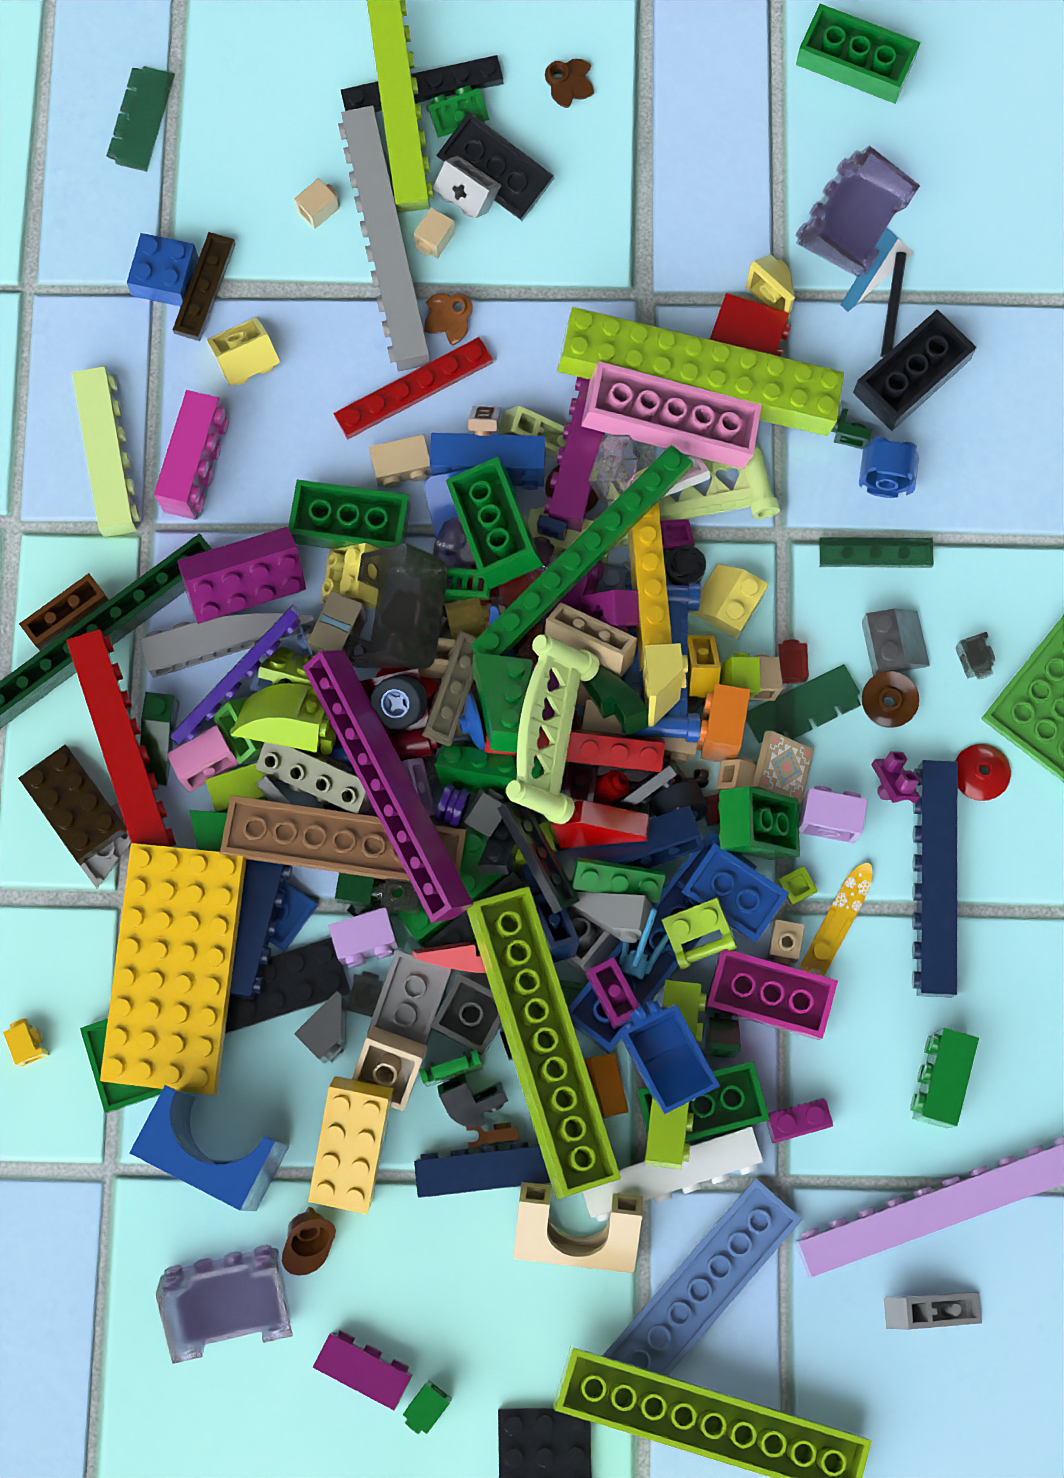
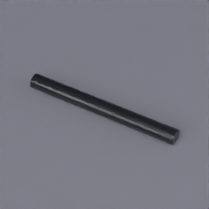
[880,252,907,358]

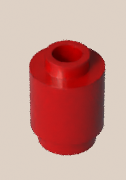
[593,770,629,806]

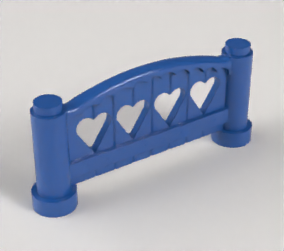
[621,582,701,743]

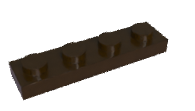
[172,232,236,341]

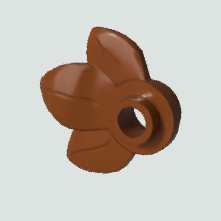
[424,293,473,346]

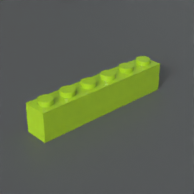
[645,980,706,1170]

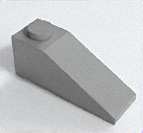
[569,892,653,943]
[884,1292,982,1330]

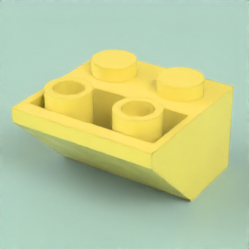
[321,543,391,610]

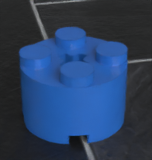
[859,437,919,498]

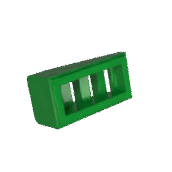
[433,567,491,601]

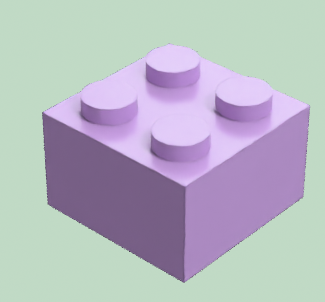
[799,786,868,844]
[328,907,400,968]

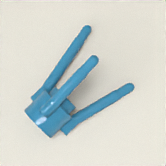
[618,908,669,980]

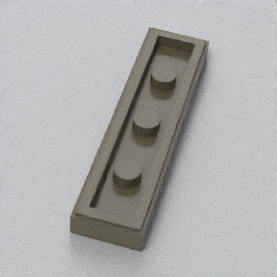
[422,631,477,747]

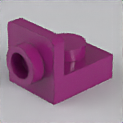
[660,519,695,552]

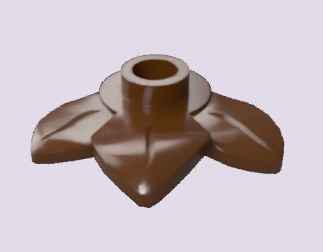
[545,59,594,108]

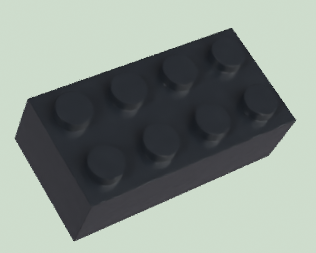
[853,309,977,431]

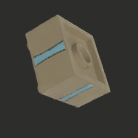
[305,591,368,659]

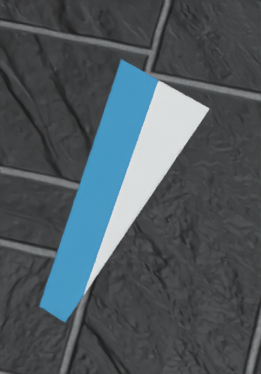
[840,228,914,312]

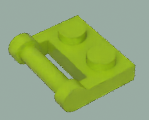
[661,897,738,970]

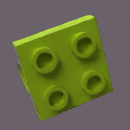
[258,647,316,686]

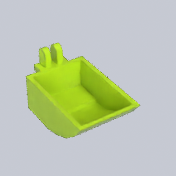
[230,683,336,755]

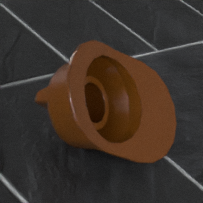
[281,1207,336,1276]

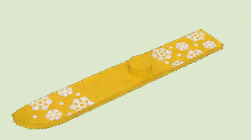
[798,863,873,976]

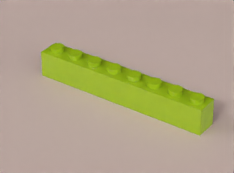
[367,0,433,213]

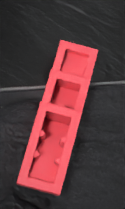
[412,941,486,973]

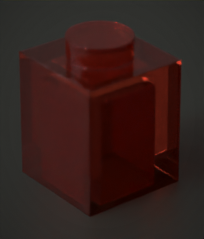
[776,639,809,684]

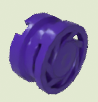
[435,783,471,829]

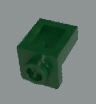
[831,408,872,449]

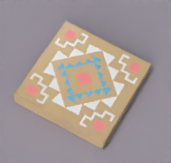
[752,731,814,804]

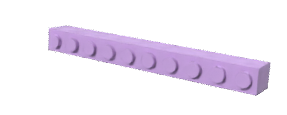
[796,1136,1064,1277]

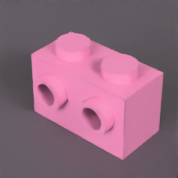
[166,725,239,792]

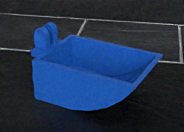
[622,1000,720,1114]

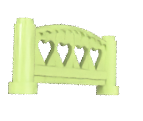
[604,443,780,547]
[506,634,599,824]

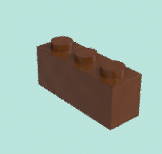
[19,573,109,651]

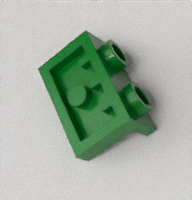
[426,85,490,138]

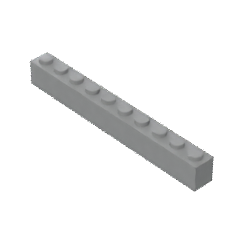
[338,105,430,372]

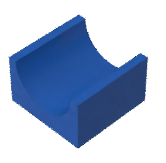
[129,1085,290,1211]

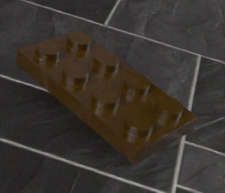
[18,744,127,865]

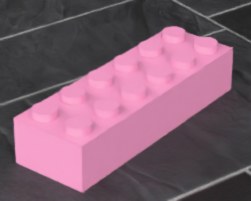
[581,361,762,469]

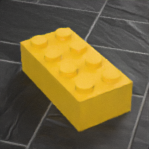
[308,1076,394,1214]

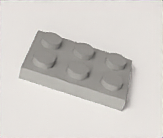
[367,949,453,1045]

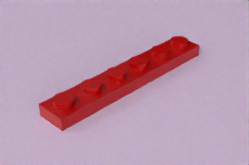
[333,337,493,440]

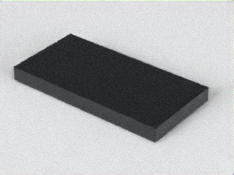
[436,112,555,222]

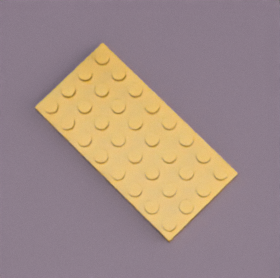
[100,843,247,1095]

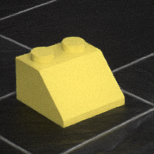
[206,317,280,386]
[689,564,769,640]
[642,643,688,727]

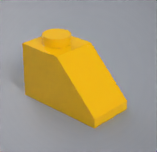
[687,635,721,698]

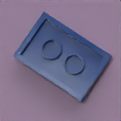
[681,843,789,944]

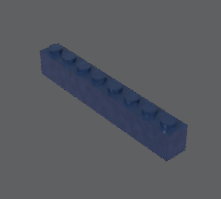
[912,760,958,998]

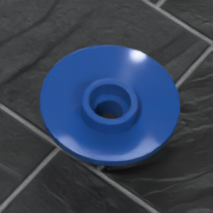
[458,693,485,751]

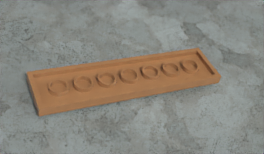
[220,796,466,883]

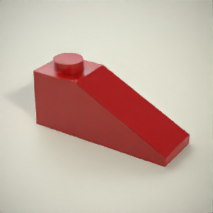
[552,800,650,849]

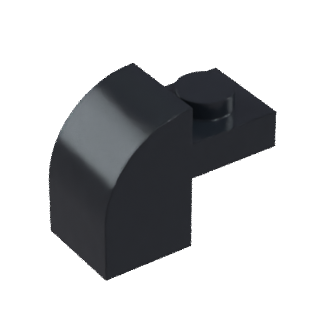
[437,1074,508,1127]

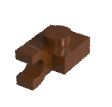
[466,1122,519,1149]

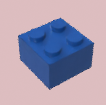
[127,233,199,307]

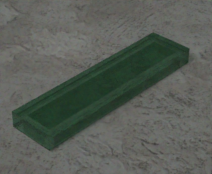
[818,537,934,568]

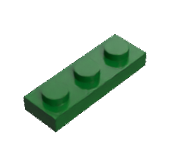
[571,857,666,903]

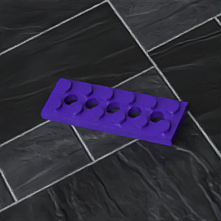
[170,604,301,744]

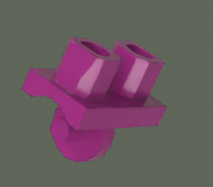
[871,751,920,803]

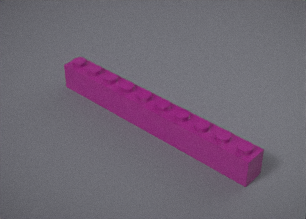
[303,650,474,923]

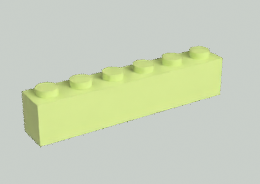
[72,366,140,538]

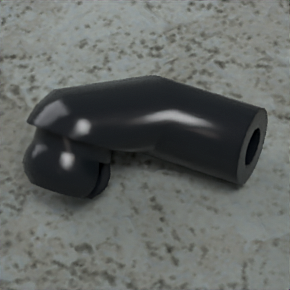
[673,769,709,789]

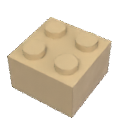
[352,1026,428,1112]

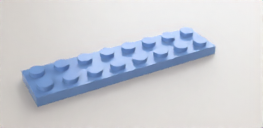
[602,1178,802,1376]

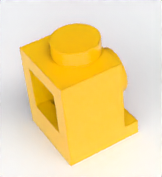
[3,1018,49,1067]

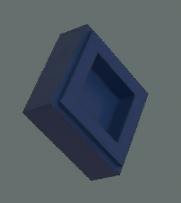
[537,514,567,541]

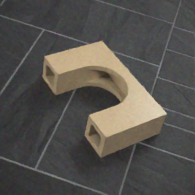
[513,1182,643,1273]

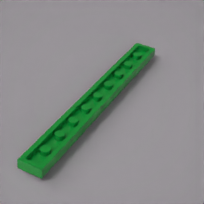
[471,445,693,656]

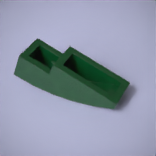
[580,665,648,735]

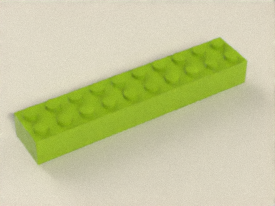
[557,307,844,436]
[467,886,621,1199]
[553,1346,872,1478]

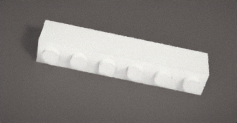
[582,1127,764,1222]

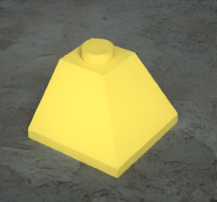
[745,254,795,322]

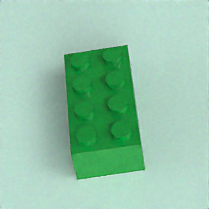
[796,3,921,104]
[445,456,543,589]
[288,479,411,559]
[382,827,512,947]
[636,1061,770,1142]

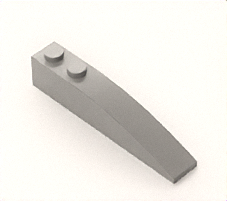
[139,613,316,678]

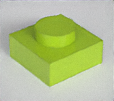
[777,866,818,906]

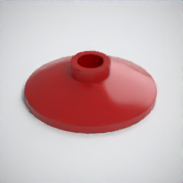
[955,744,1011,801]

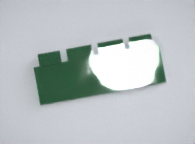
[106,66,175,172]
[746,664,861,744]

